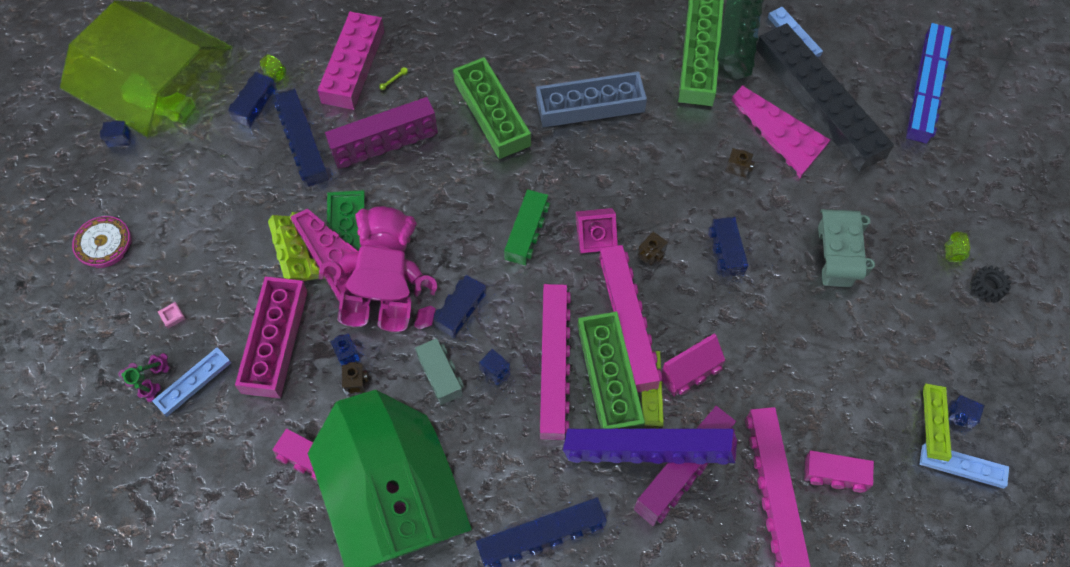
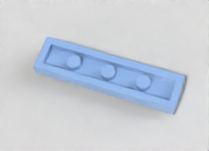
[768,7,823,57]
[152,347,231,417]
[919,443,1009,489]

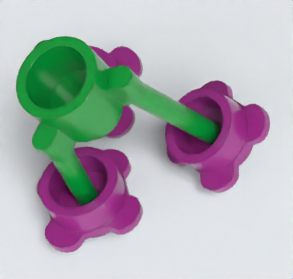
[118,353,170,402]

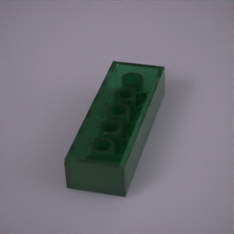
[717,0,764,80]

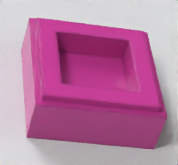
[415,305,436,329]

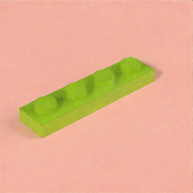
[641,351,664,429]
[923,383,952,462]

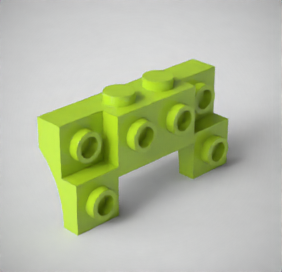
[268,212,325,282]

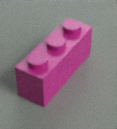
[804,450,874,493]

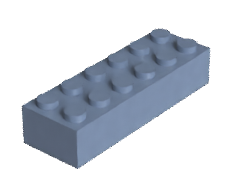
[536,72,647,128]

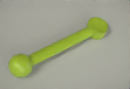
[379,67,408,90]

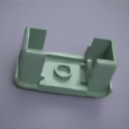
[818,209,875,287]

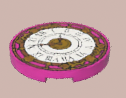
[72,216,132,268]

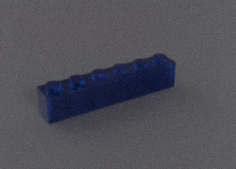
[274,89,329,187]
[476,497,607,567]

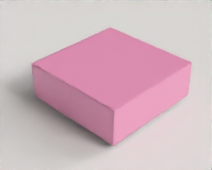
[158,302,186,329]

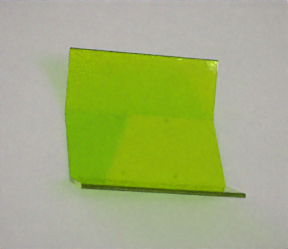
[60,1,232,137]

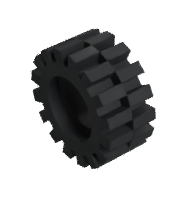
[970,266,1011,303]

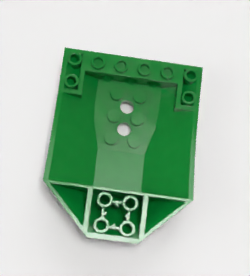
[307,390,472,567]

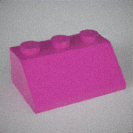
[661,333,725,397]

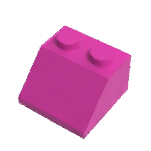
[576,208,618,253]

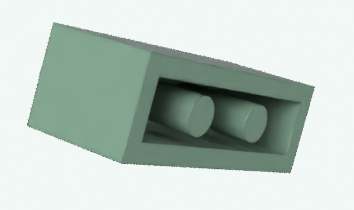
[415,338,464,405]

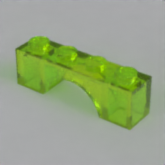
[121,74,196,124]

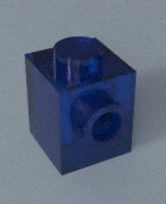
[100,121,131,147]
[330,333,360,367]
[479,349,511,385]
[948,395,985,429]

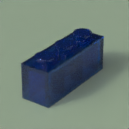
[228,72,277,128]
[708,217,749,277]
[433,275,486,339]

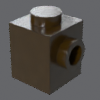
[725,148,755,178]
[637,231,668,266]
[342,362,369,395]

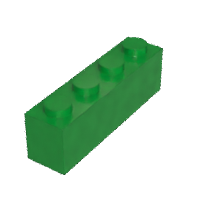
[504,189,551,266]

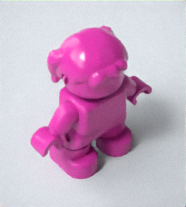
[319,206,437,332]

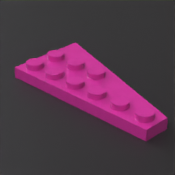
[731,86,830,178]
[291,209,358,303]

